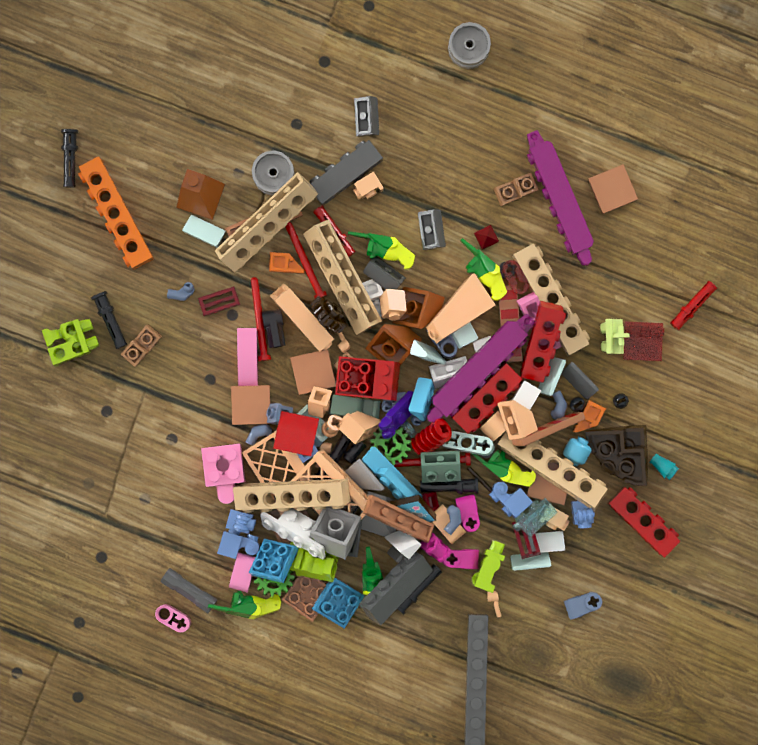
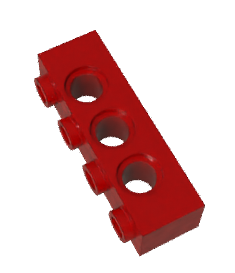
[520,300,566,383]
[452,362,523,434]
[607,487,680,558]

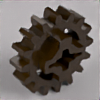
[311,296,347,333]

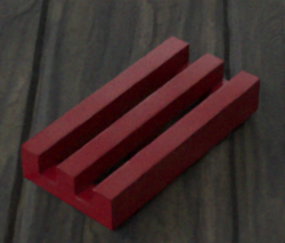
[198,286,240,317]
[512,518,541,559]

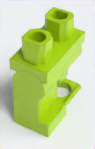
[42,319,99,366]
[289,538,339,582]
[471,540,505,593]

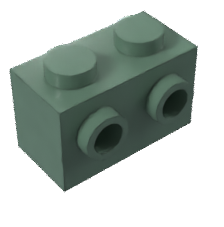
[421,451,461,483]

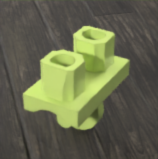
[600,319,630,354]

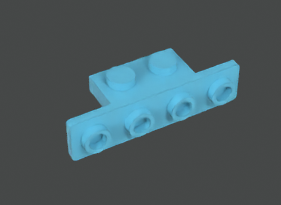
[362,447,422,499]

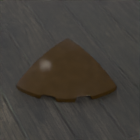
[585,425,648,486]

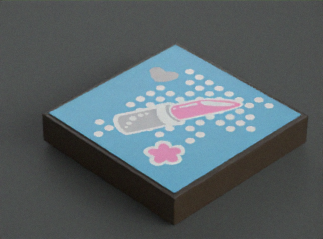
[388,495,436,522]

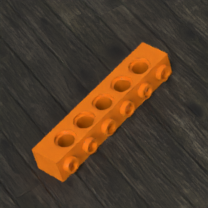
[78,156,154,270]

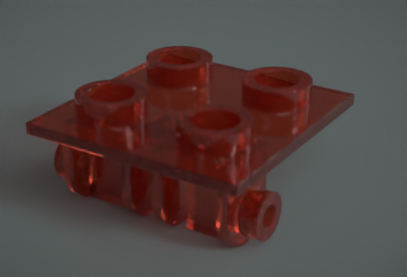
[623,321,664,361]

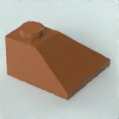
[176,169,225,220]
[392,287,445,329]
[365,324,422,366]

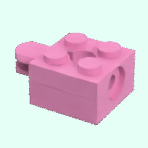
[201,444,246,504]

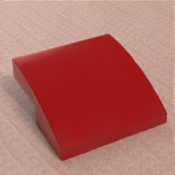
[273,411,319,456]

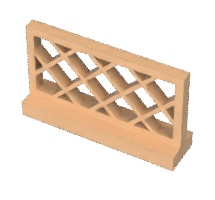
[242,430,313,515]
[291,450,368,520]

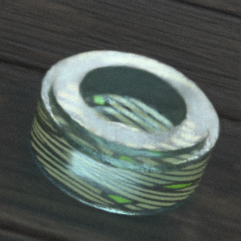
[401,420,417,439]

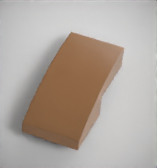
[493,173,538,206]
[121,324,162,367]

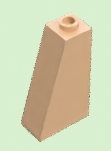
[426,273,495,344]
[270,284,334,352]

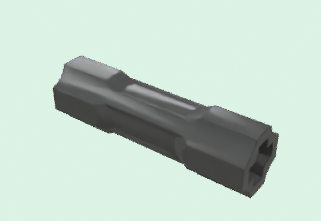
[160,568,217,613]

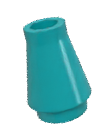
[650,453,679,480]

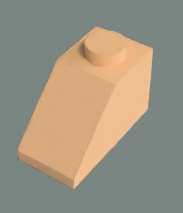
[497,400,538,440]
[339,411,381,444]

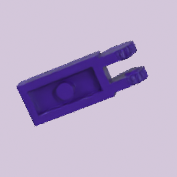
[378,391,414,439]

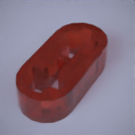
[502,260,529,294]

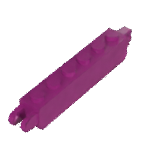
[527,130,594,266]
[427,314,535,422]

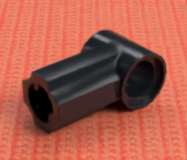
[262,309,286,348]

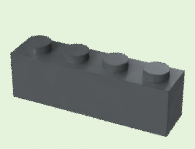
[309,140,383,206]
[359,552,433,625]

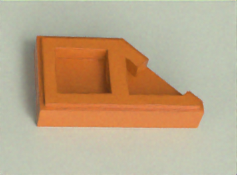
[269,252,305,274]
[573,400,606,433]

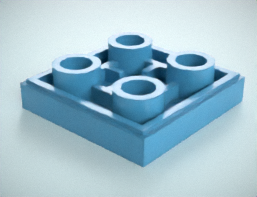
[249,539,298,583]
[312,578,365,628]

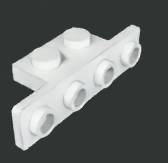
[260,508,326,559]

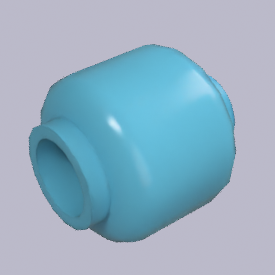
[563,437,592,466]

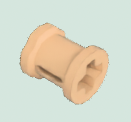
[321,414,342,438]

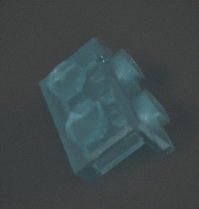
[512,498,557,537]

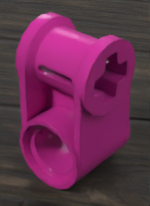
[455,494,480,532]
[420,533,451,562]
[442,549,479,569]

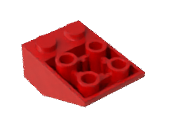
[335,356,400,401]

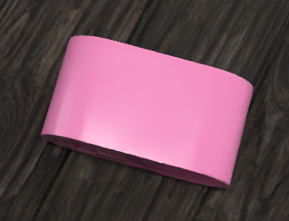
[229,552,255,593]
[155,604,191,632]

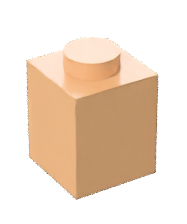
[379,289,407,321]

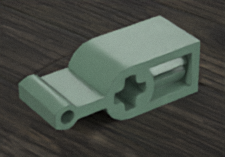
[328,395,381,419]

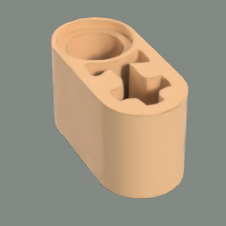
[479,411,506,442]
[432,504,466,544]

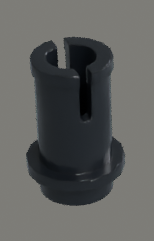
[343,442,367,464]

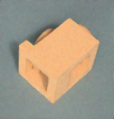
[353,172,384,200]
[308,386,332,418]
[538,504,570,531]

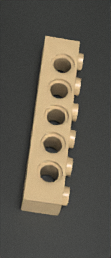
[215,172,318,272]
[303,220,382,335]
[512,243,590,356]
[498,431,608,511]
[233,479,350,513]

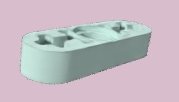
[442,431,495,456]

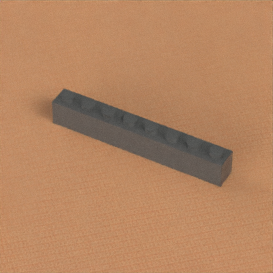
[464,614,488,745]

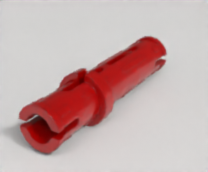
[313,205,356,257]
[670,281,717,331]

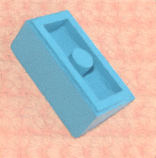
[409,377,435,422]

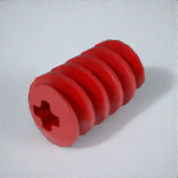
[411,418,452,456]

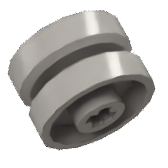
[448,22,491,69]
[252,150,295,196]

